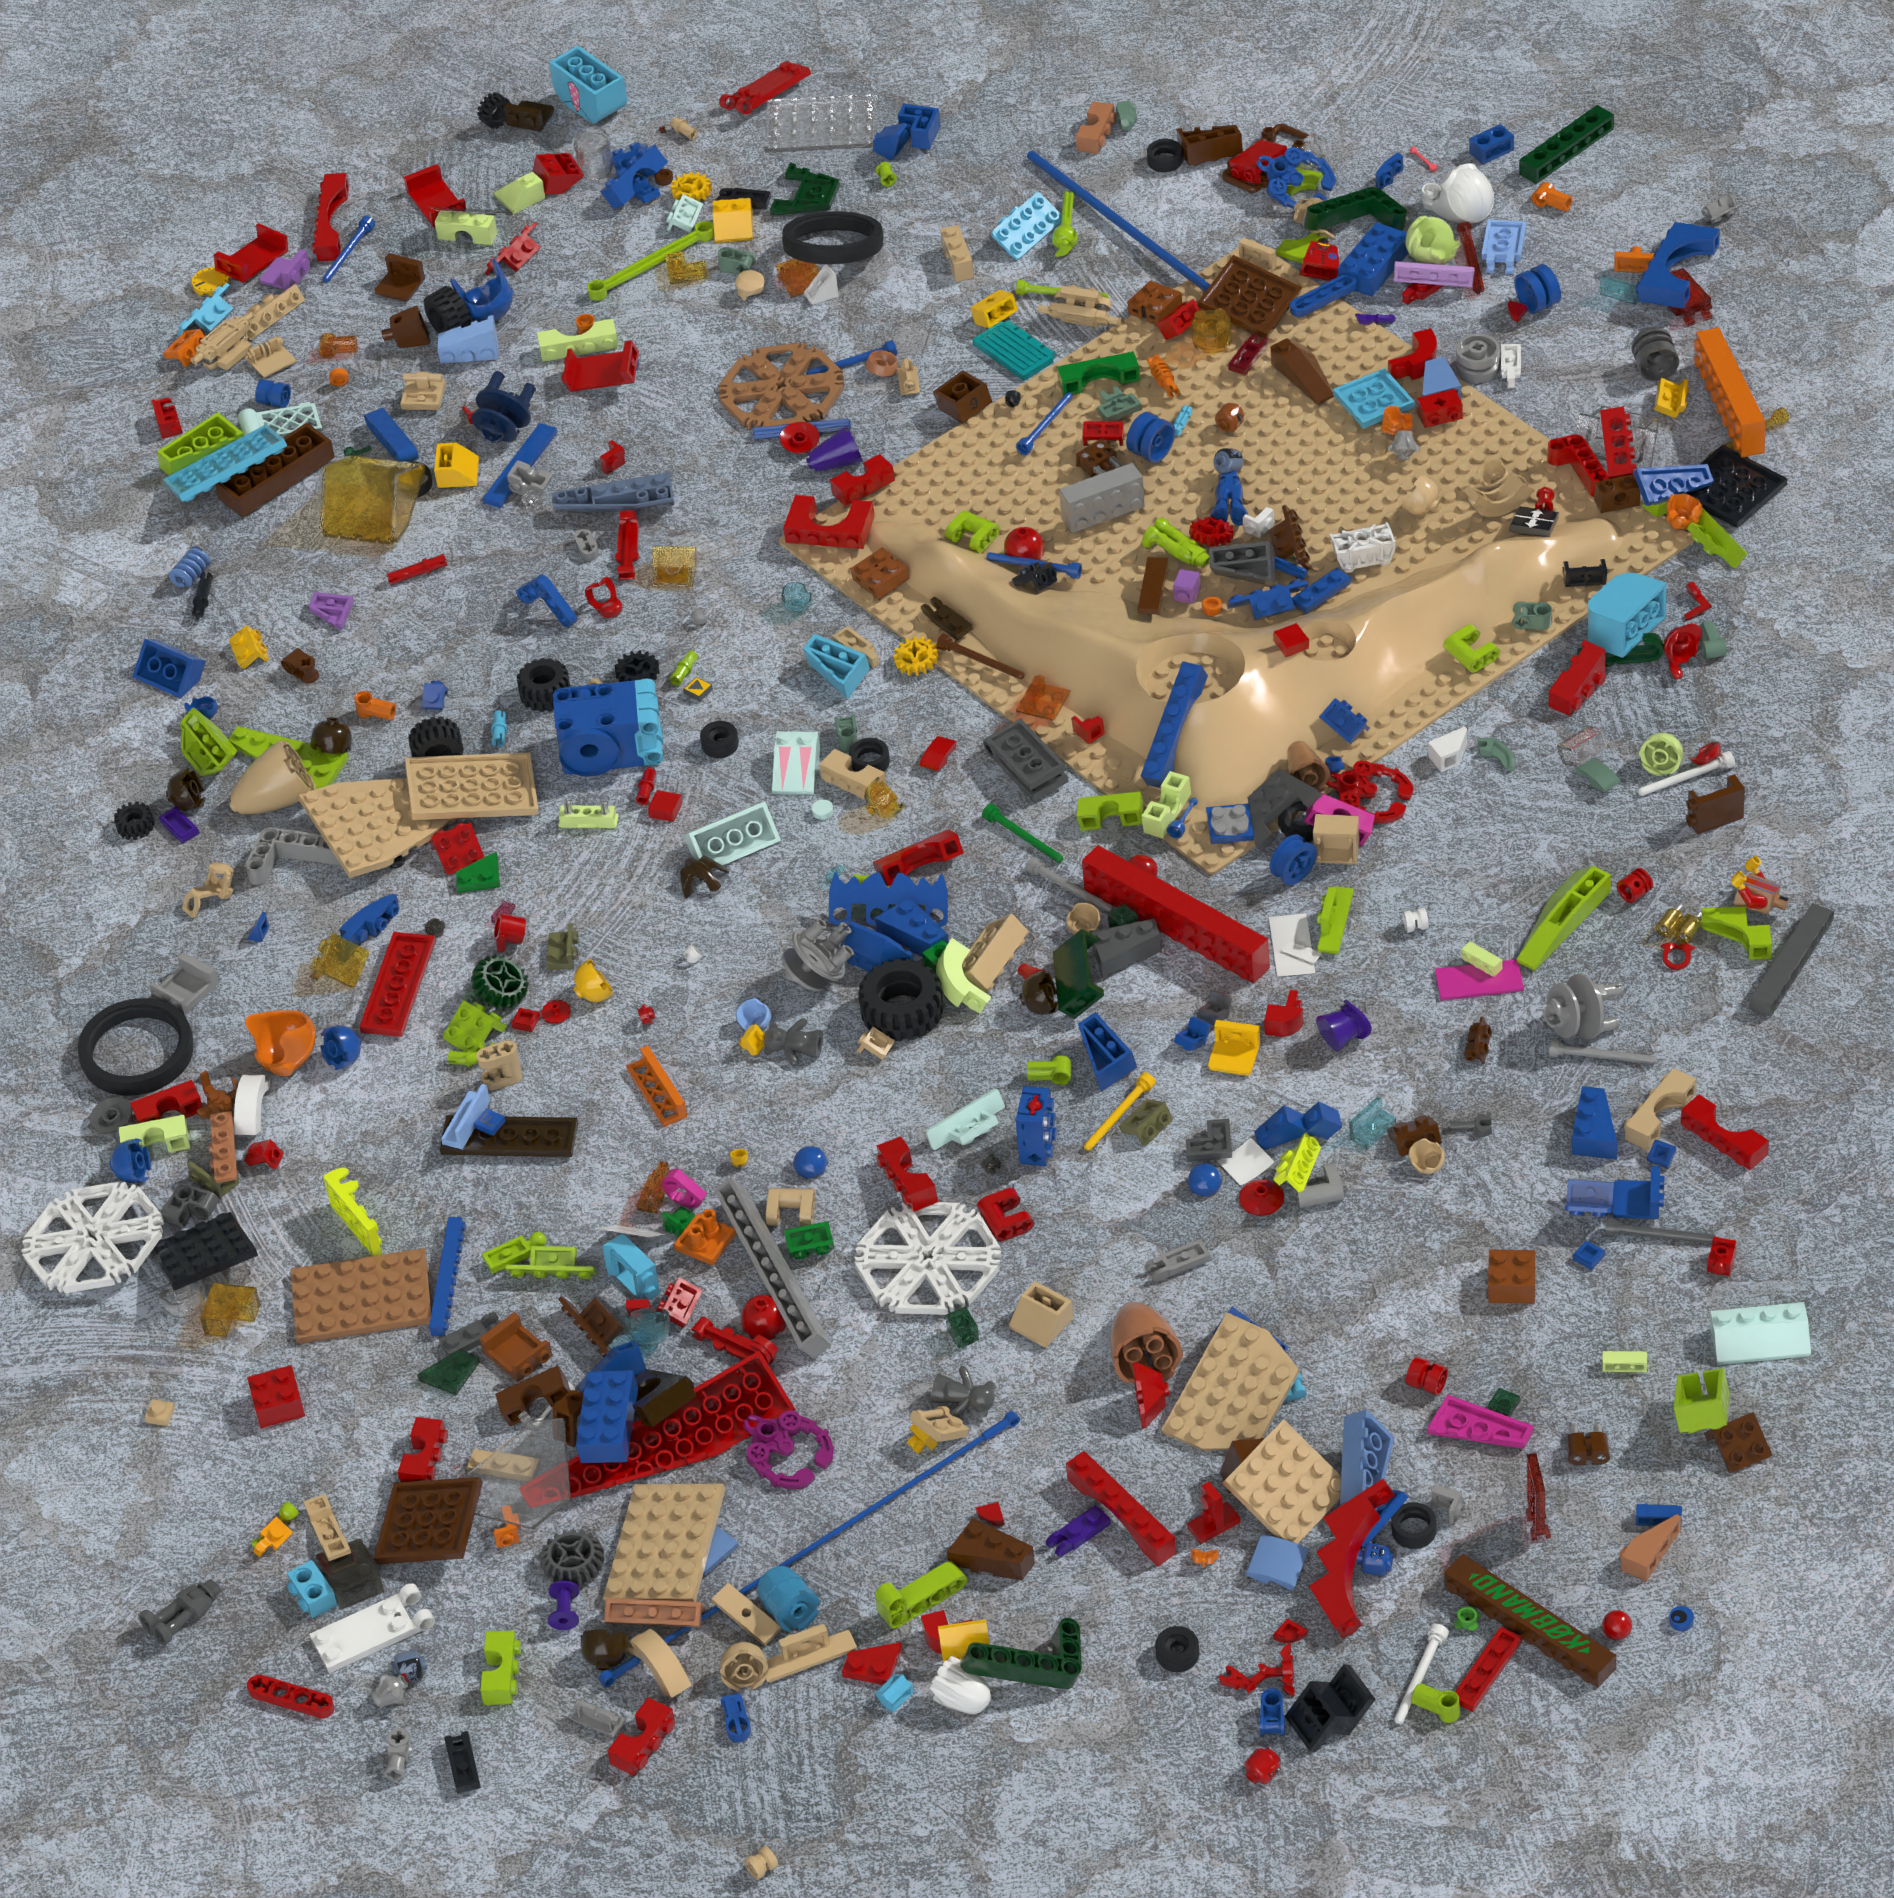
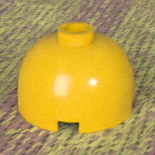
[573,959,614,1003]

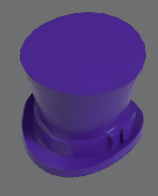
[1316,999,1372,1052]

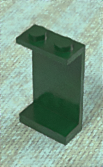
[1053,929,1104,1019]

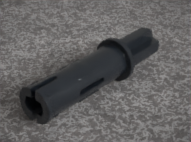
[192,572,213,619]

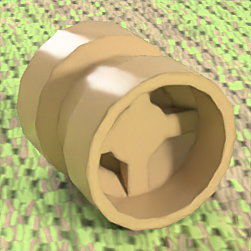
[744,1846,779,1880]

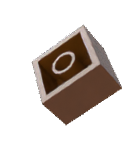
[933,370,992,423]

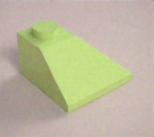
[494,172,545,214]

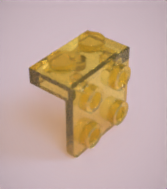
[309,933,369,988]

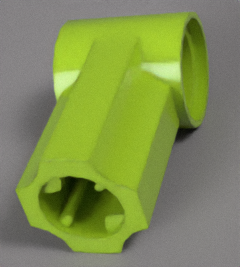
[1027,1055,1071,1085]
[1411,1683,1461,1723]

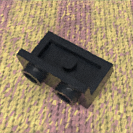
[1012,562,1057,592]

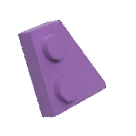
[308,592,354,630]

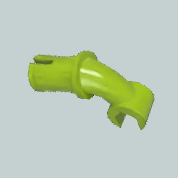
[448,1041,493,1068]

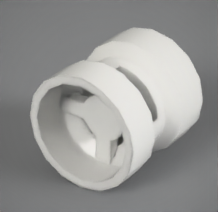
[1422,183,1441,210]
[1402,908,1429,933]

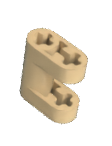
[476,1040,523,1091]
[766,1188,816,1226]

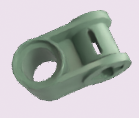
[718,247,756,275]
[1512,602,1552,630]
[834,714,857,753]

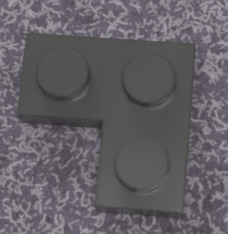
[1186,1119,1232,1162]

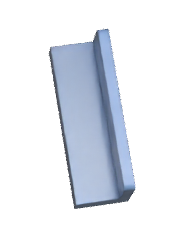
[441,1084,490,1150]

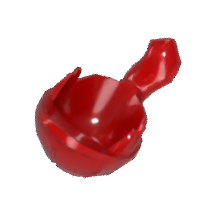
[1663,623,1702,680]

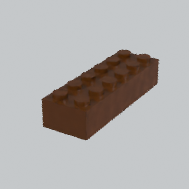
[215,423,335,517]

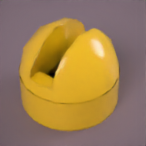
[730,1149,748,1168]

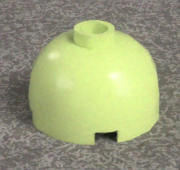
[1639,733,1683,776]

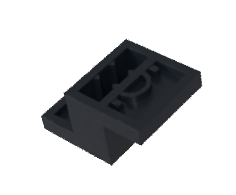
[1285,1664,1376,1752]

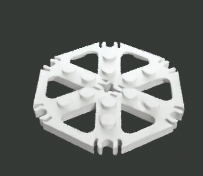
[22,1181,164,1293]
[855,1202,1002,1315]

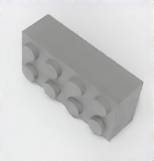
[1059,463,1145,533]

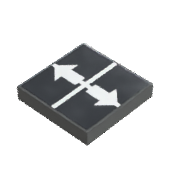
[1509,506,1559,537]

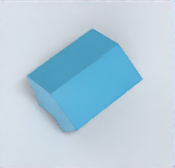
[874,1673,914,1713]

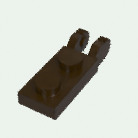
[921,597,973,640]

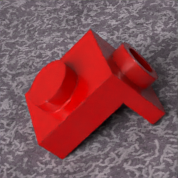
[600,440,625,475]
[244,1139,284,1170]

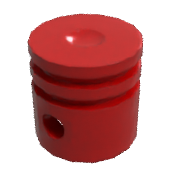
[1616,868,1653,903]

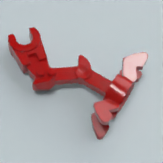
[1219,1643,1295,1697]

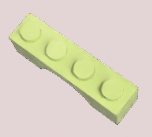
[537,319,619,362]

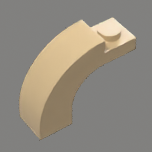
[1464,472,1534,517]
[627,1629,692,1698]

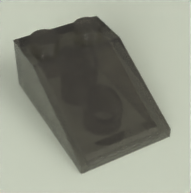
[316,1538,384,1610]

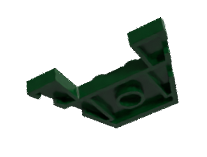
[770,163,840,216]

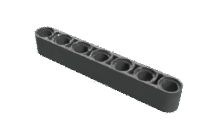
[1749,903,1834,1017]

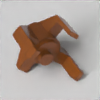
[197,1070,238,1118]

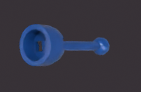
[1167,797,1198,839]

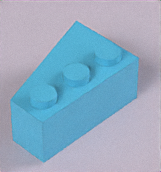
[803,634,870,699]

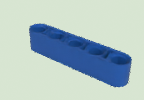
[364,407,419,466]

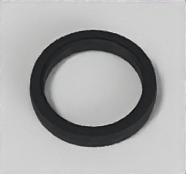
[782,211,884,264]
[78,998,194,1096]

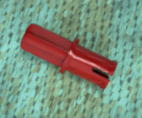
[636,767,656,805]

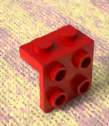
[430,822,484,875]

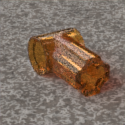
[319,333,358,358]

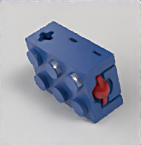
[1015,1086,1057,1166]

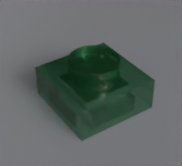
[1488,1388,1520,1417]

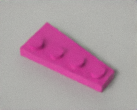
[1427,1394,1534,1449]

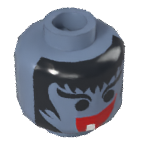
[1213,448,1243,474]
[391,1649,427,1683]

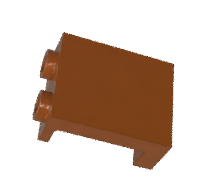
[479,1312,553,1382]

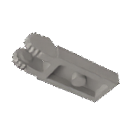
[1144,1239,1211,1283]

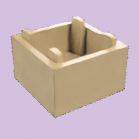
[1313,814,1359,865]

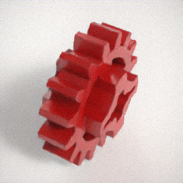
[1189,517,1234,547]

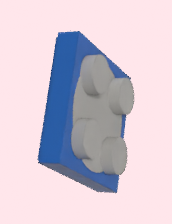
[1206,803,1254,844]

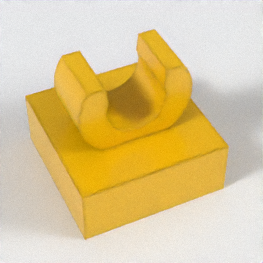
[738,1024,765,1056]
[907,1424,938,1454]

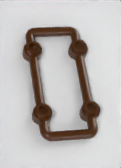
[1222,124,1312,193]

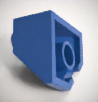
[872,123,911,161]

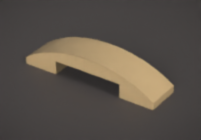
[303,1494,351,1561]

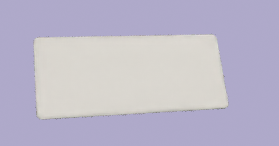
[1281,940,1322,964]

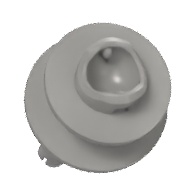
[782,918,854,992]
[1543,974,1623,1040]

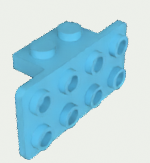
[991,192,1062,260]

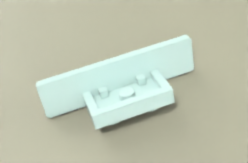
[925,1088,1005,1150]

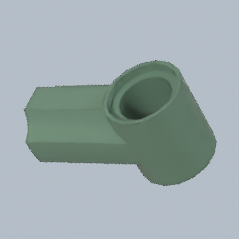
[1699,620,1727,659]

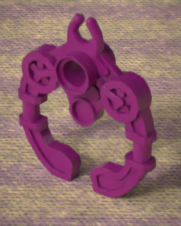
[743,1410,833,1489]

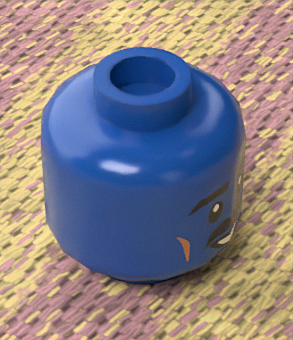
[1357,1543,1393,1576]

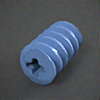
[169,546,211,588]

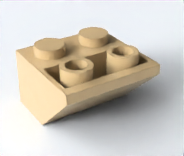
[1009,1281,1074,1348]

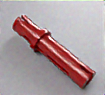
[386,554,448,585]

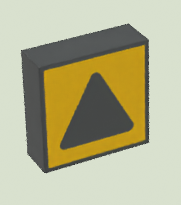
[683,677,713,702]

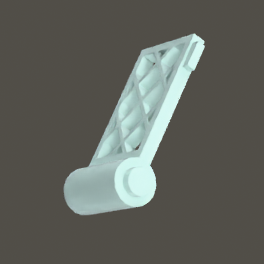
[238,402,322,438]

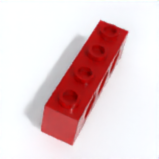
[1600,406,1637,479]

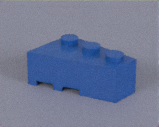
[875,897,949,957]
[1078,1012,1137,1091]
[1572,1086,1617,1160]

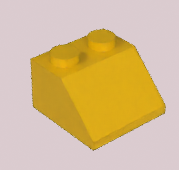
[713,198,753,243]

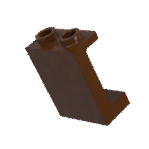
[1686,774,1745,834]

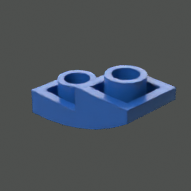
[1376,153,1403,189]
[633,175,661,203]

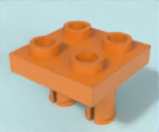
[674,1209,737,1266]

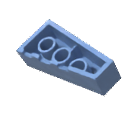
[1340,1409,1395,1511]

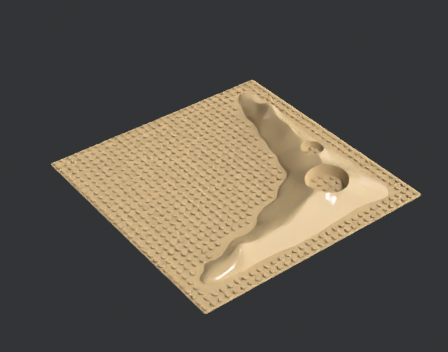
[779,240,1694,875]

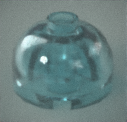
[624,1307,670,1349]

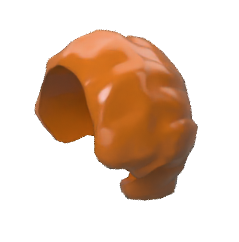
[1666,493,1702,530]

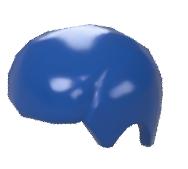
[184,697,218,720]
[793,1146,828,1179]
[1187,1163,1222,1197]

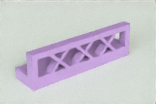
[1394,261,1475,287]

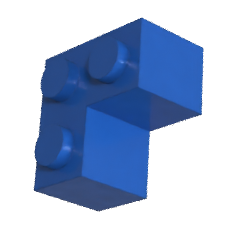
[898,104,941,149]

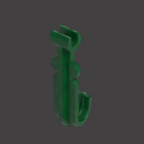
[1576,633,1664,667]

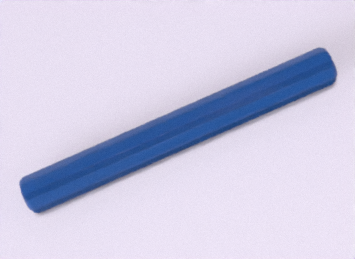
[753,418,851,439]

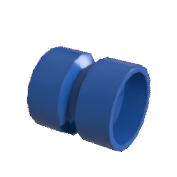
[255,379,291,408]

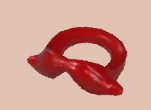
[1661,942,1695,970]

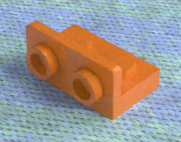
[163,329,205,367]

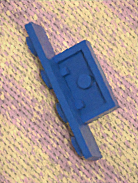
[1227,579,1308,620]

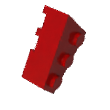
[1548,640,1606,716]

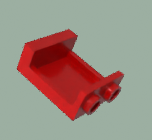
[1229,139,1287,185]

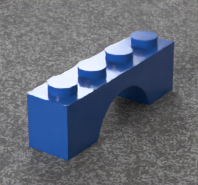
[600,144,668,209]

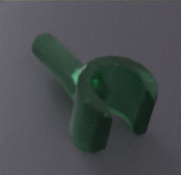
[343,446,372,462]

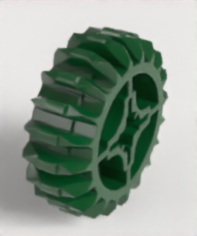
[470,954,529,1011]

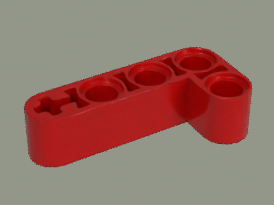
[1547,434,1609,497]

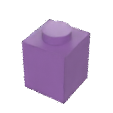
[1173,569,1201,604]

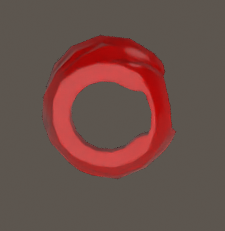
[1689,742,1721,765]

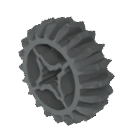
[540,1528,605,1587]

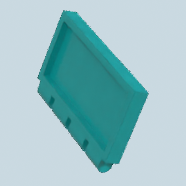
[972,320,1057,381]

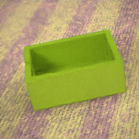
[1673,1368,1730,1433]

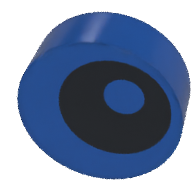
[1669,1606,1694,1631]

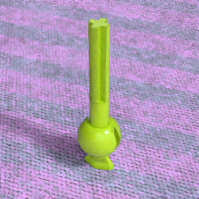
[1052,191,1078,257]

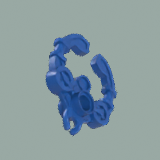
[1256,147,1336,212]

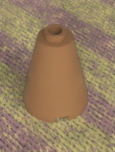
[1287,741,1331,792]

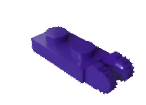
[1046,1505,1111,1557]

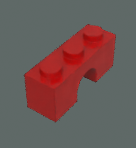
[830,454,895,507]
[130,1080,203,1124]
[398,1417,448,1482]
[607,1697,675,1776]

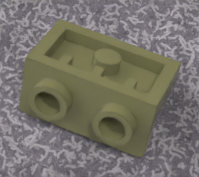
[547,923,579,970]
[1119,1099,1173,1146]

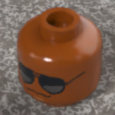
[1215,403,1244,433]

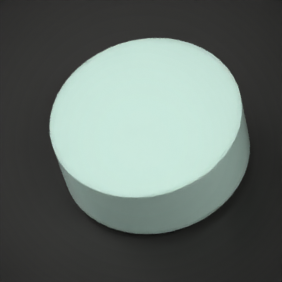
[812,800,834,820]

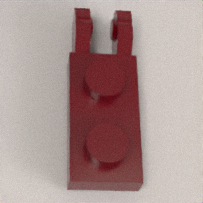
[1228,334,1269,375]

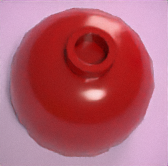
[1004,527,1044,566]
[740,1294,786,1340]

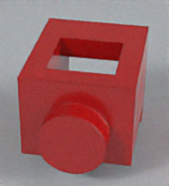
[1707,1236,1736,1276]

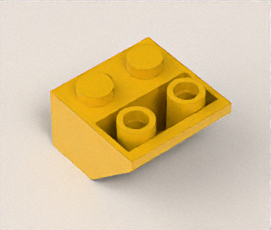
[434,443,479,488]

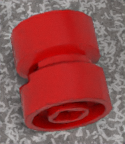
[1406,1356,1448,1396]

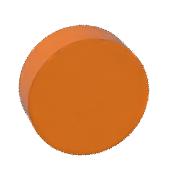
[329,368,349,386]
[1202,596,1222,616]

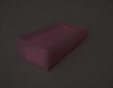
[491,901,516,924]

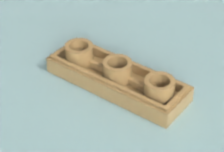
[712,1583,781,1646]

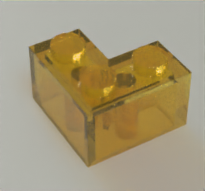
[200,1283,261,1337]

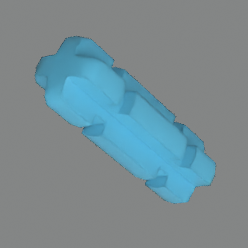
[1173,405,1192,437]

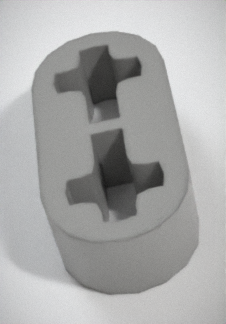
[574,529,599,561]

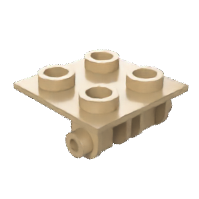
[245,336,297,378]

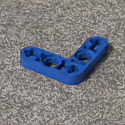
[516,574,577,628]

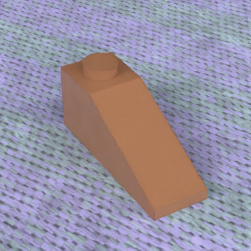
[1619,1514,1681,1582]

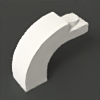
[234,1075,271,1135]

